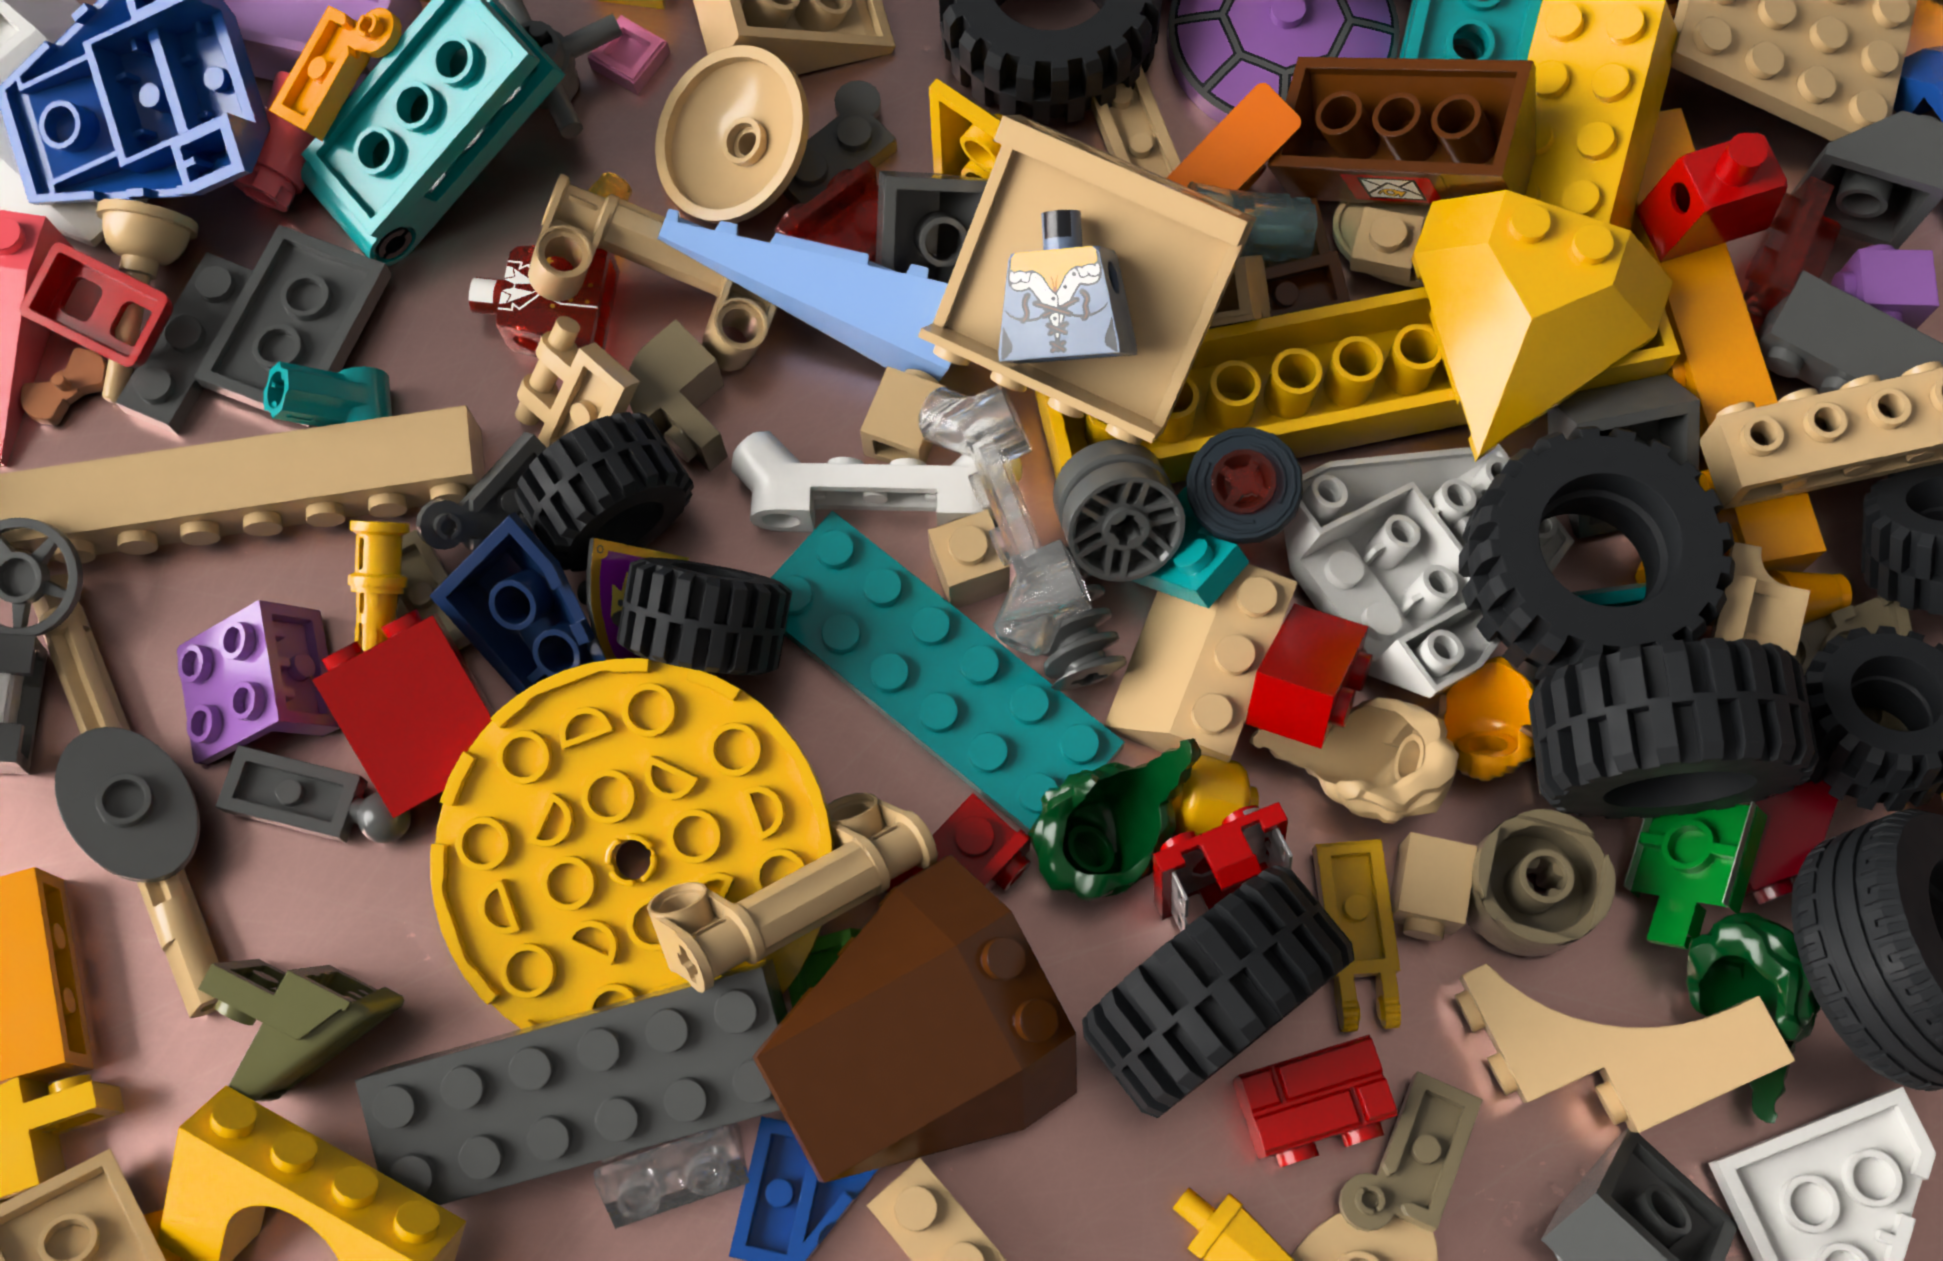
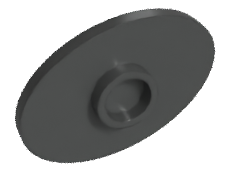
[55,727,200,883]

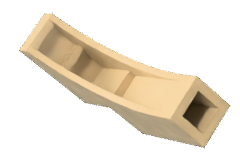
[1454,963,1796,1133]

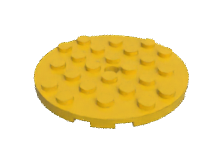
[430,658,834,1029]

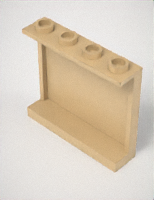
[918,115,1257,445]

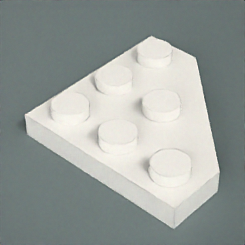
[1708,1087,1936,1261]

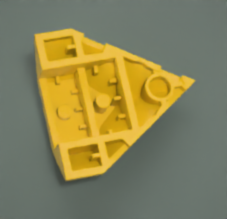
[1411,190,1673,462]

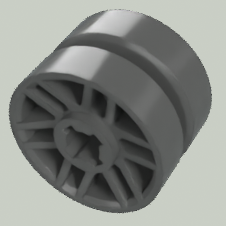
[1053,439,1185,582]

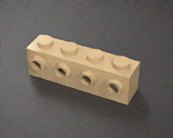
[1700,361,1943,510]

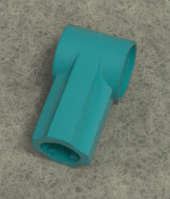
[263,361,392,427]

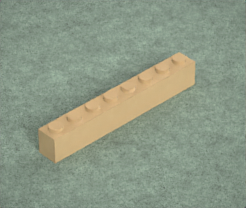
[0,405,485,564]

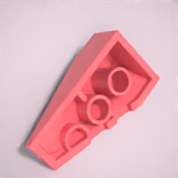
[0,210,74,467]

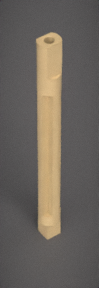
[32,574,219,1018]

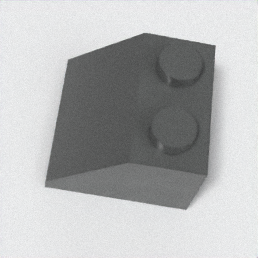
[1779,111,1943,249]
[876,171,988,283]
[1548,374,1700,539]
[1541,1128,1738,1261]

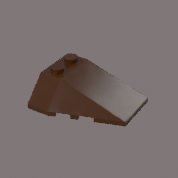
[752,855,1077,1183]

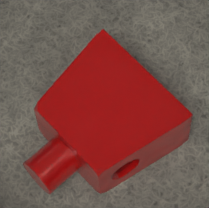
[1636,132,1788,263]

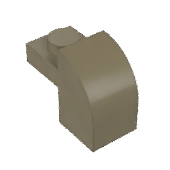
[629,319,728,472]

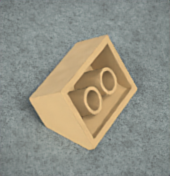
[1104,564,1298,763]

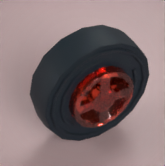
[1186,427,1303,544]

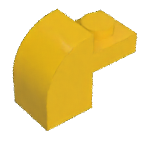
[0,1075,125,1204]

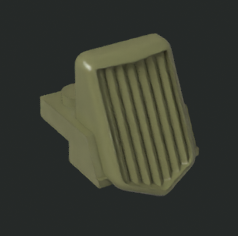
[198,959,405,1102]

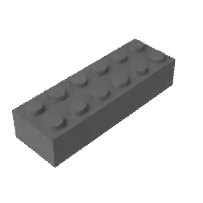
[355,959,787,1205]

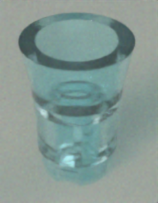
[1187,181,1317,261]

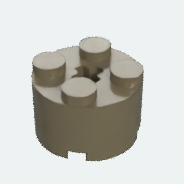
[1466,809,1616,957]

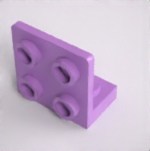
[177,600,340,765]

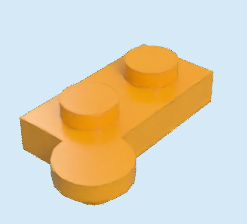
[269,6,402,141]

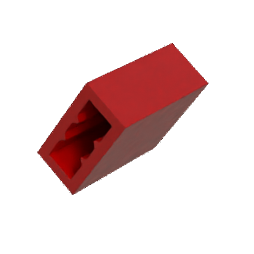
[312,609,495,818]

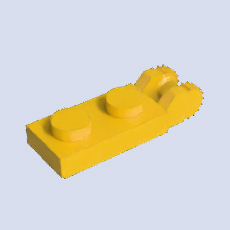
[1312,839,1401,1032]

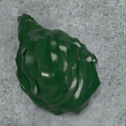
[1028,738,1202,902]
[1686,913,1821,1124]

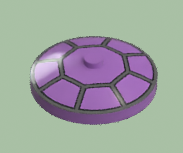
[1166,0,1400,123]

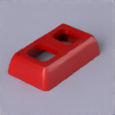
[20,243,173,368]

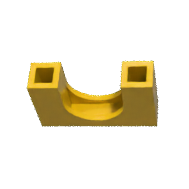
[158,1085,466,1261]

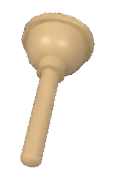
[96,199,199,403]

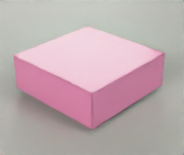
[587,15,670,95]

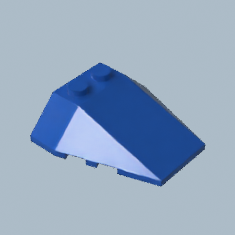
[0,0,270,205]

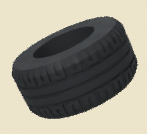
[1791,808,1943,1091]

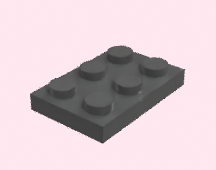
[194,225,392,428]

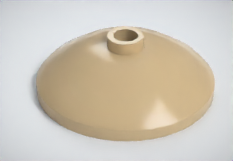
[655,45,809,224]

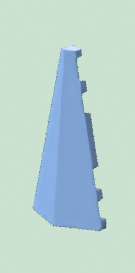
[657,209,951,382]

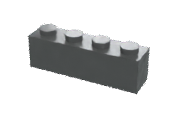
[1756,270,1943,394]

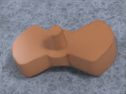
[21,348,108,426]

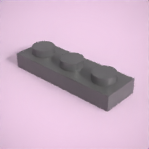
[115,252,253,434]

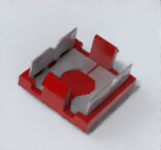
[1153,802,1293,932]

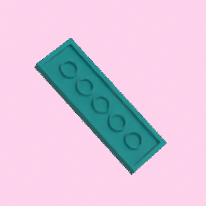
[771,510,1125,833]

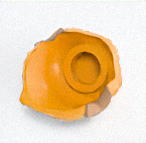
[1438,656,1536,781]

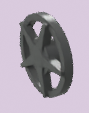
[0,518,83,636]

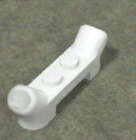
[731,431,1022,532]

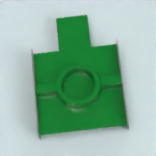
[1623,802,1767,950]

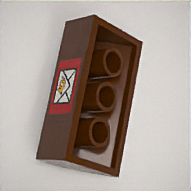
[1267,57,1536,207]

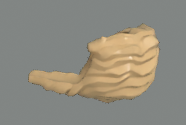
[1249,697,1459,824]

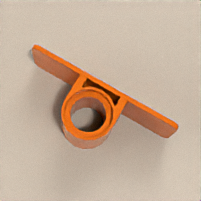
[1166,83,1302,205]

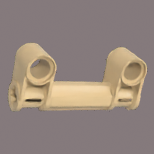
[528,173,778,371]
[647,792,938,993]

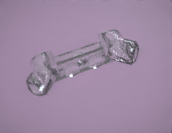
[918,384,1092,657]

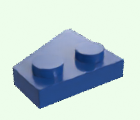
[729,1116,880,1261]

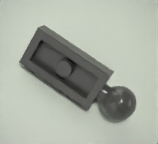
[215,745,411,843]

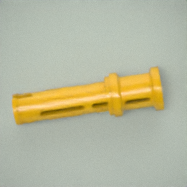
[347,520,410,651]

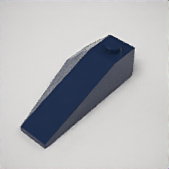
[430,512,606,695]

